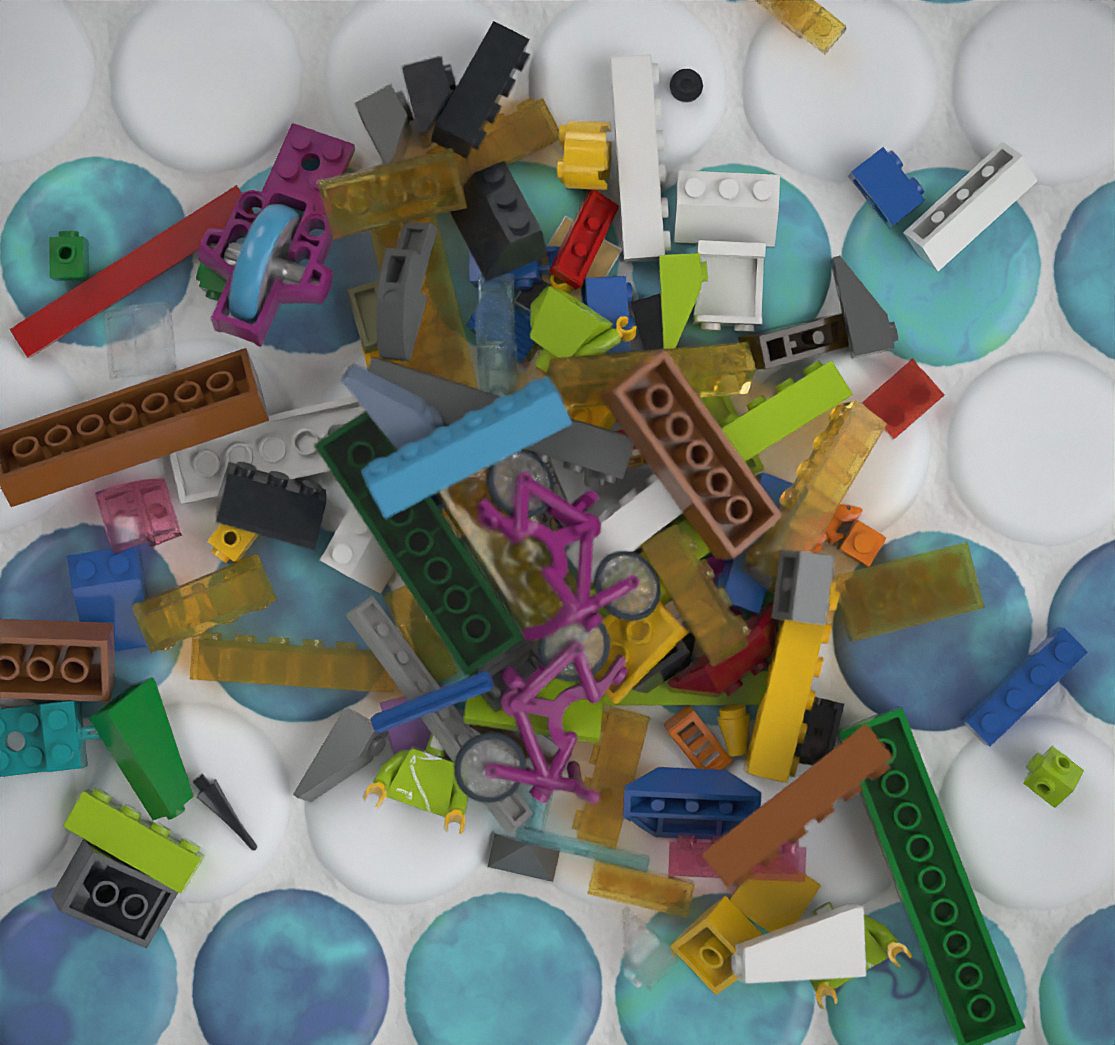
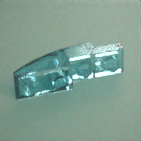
[476,274,518,396]

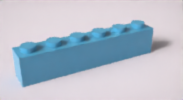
[361,376,572,518]

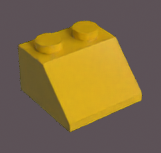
[670,896,763,995]

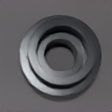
[669,69,703,103]

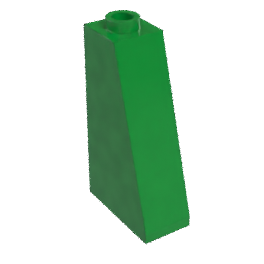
[89,677,194,820]

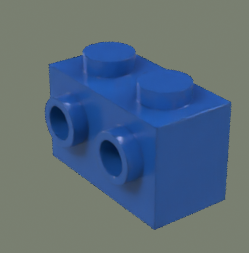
[848,147,925,229]

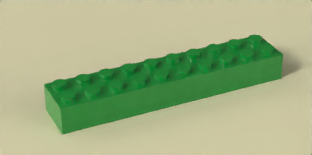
[837,706,1025,1045]

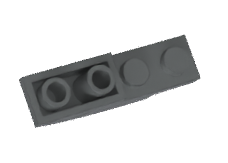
[376,221,438,361]

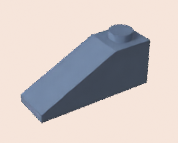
[341,364,444,451]

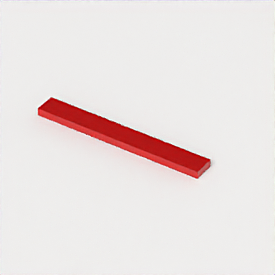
[9,185,255,359]

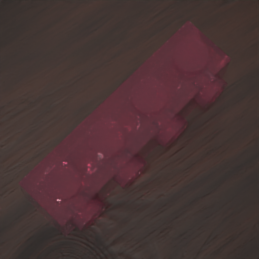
[668,835,806,882]

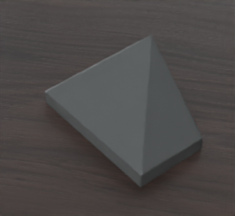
[487,834,561,882]

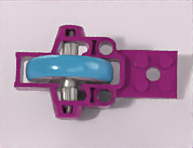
[198,123,355,347]

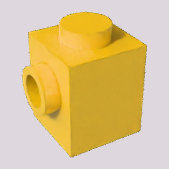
[207,524,259,564]

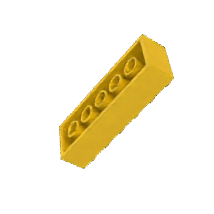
[743,581,840,783]

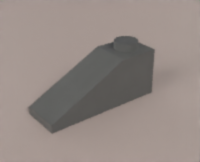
[830,256,898,359]
[293,707,389,802]

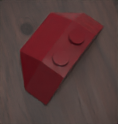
[666,599,776,698]

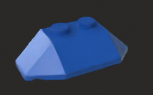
[623,767,762,840]

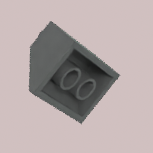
[354,84,414,179]

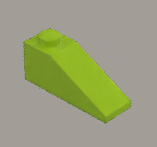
[659,253,708,358]

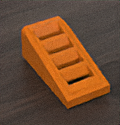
[663,705,733,770]

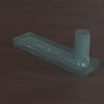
[515,792,650,871]

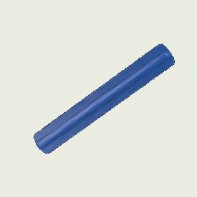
[370,671,494,733]

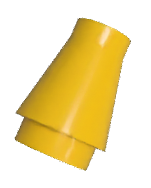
[717,705,750,756]

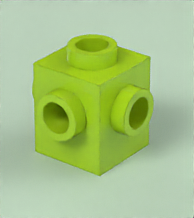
[1023,746,1084,808]

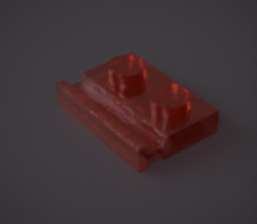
[861,358,945,440]

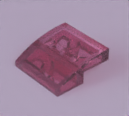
[95,478,182,553]

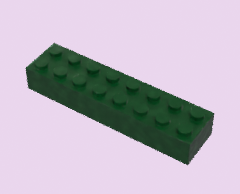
[314,411,524,676]

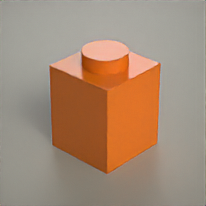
[837,520,887,567]

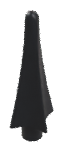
[192,773,257,851]

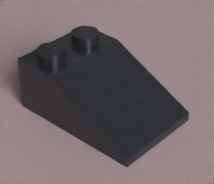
[51,839,178,948]

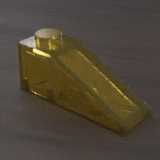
[384,585,459,683]

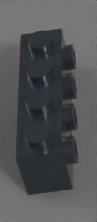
[431,21,530,159]

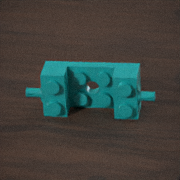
[0,701,100,777]

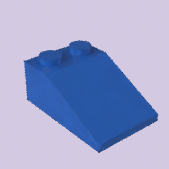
[67,545,155,651]

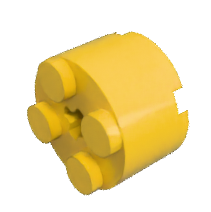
[557,120,612,190]

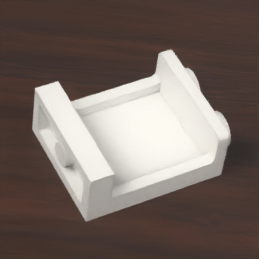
[693,240,766,333]

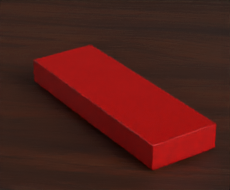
[549,189,620,289]

